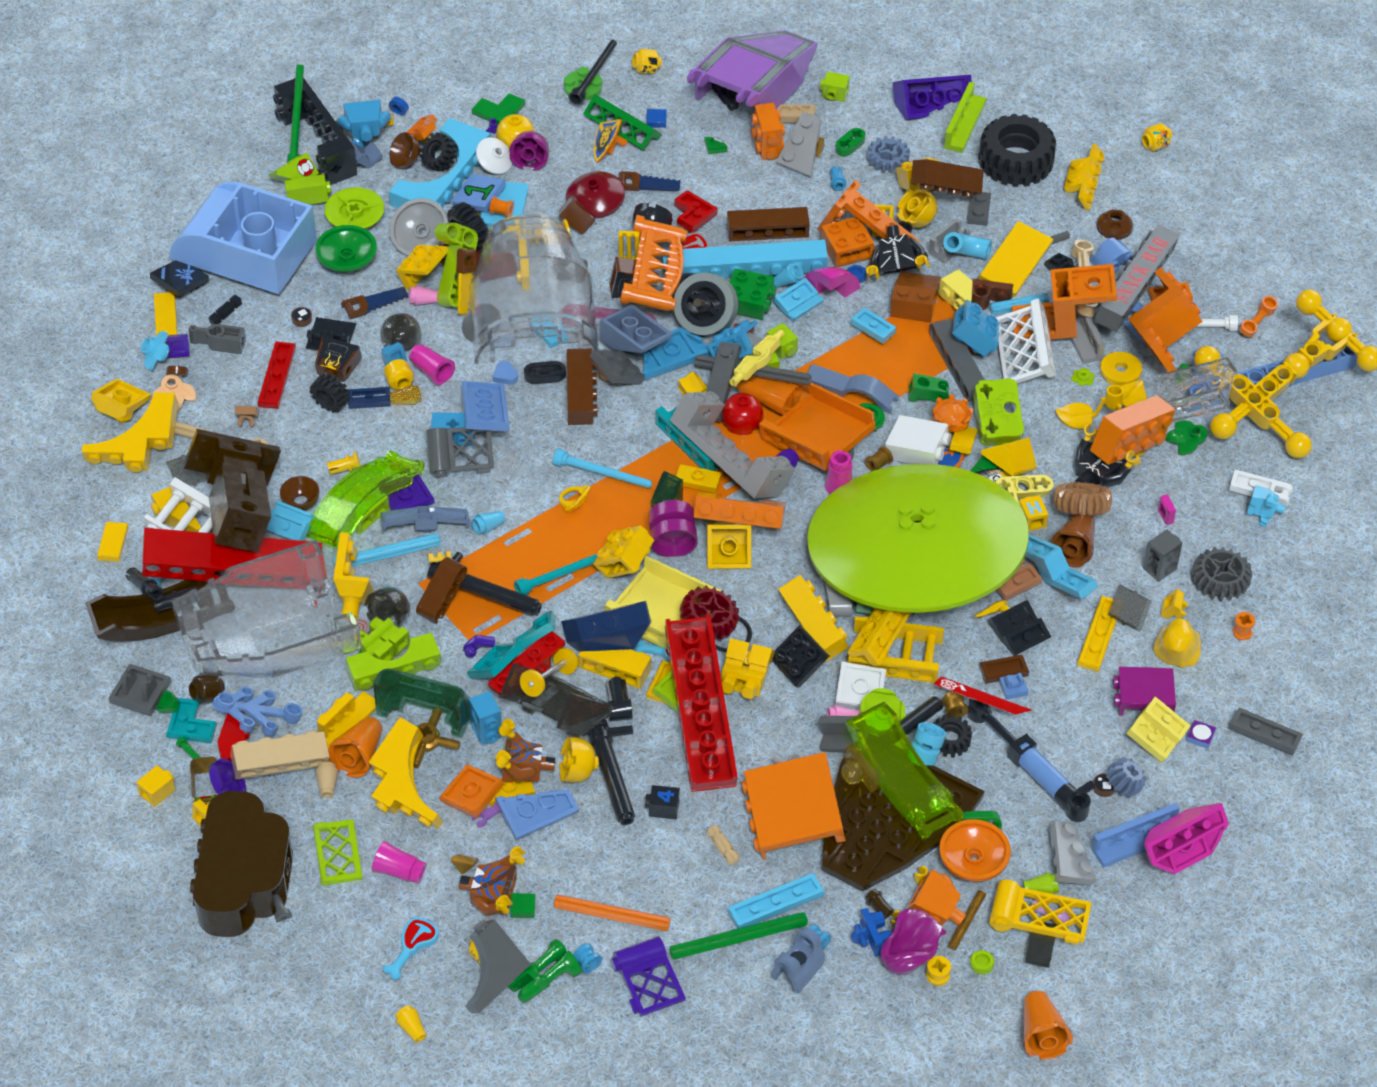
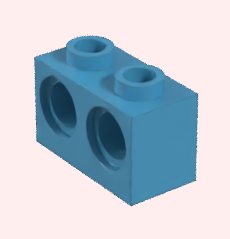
[469,691,502,745]

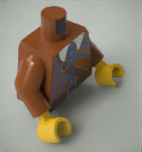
[495,718,555,783]
[459,846,525,916]

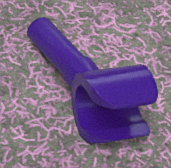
[486,118,499,134]

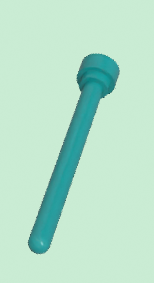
[514,554,597,595]

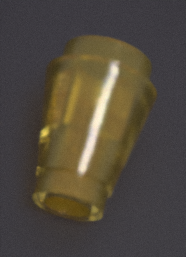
[389,384,422,405]

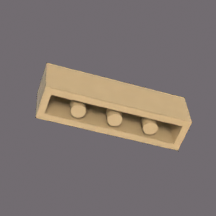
[230,731,329,780]

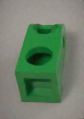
[908,373,949,403]

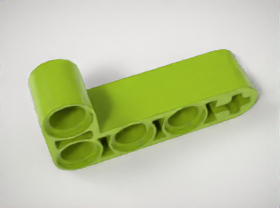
[435,223,478,307]

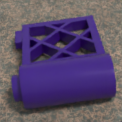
[610,936,686,1017]

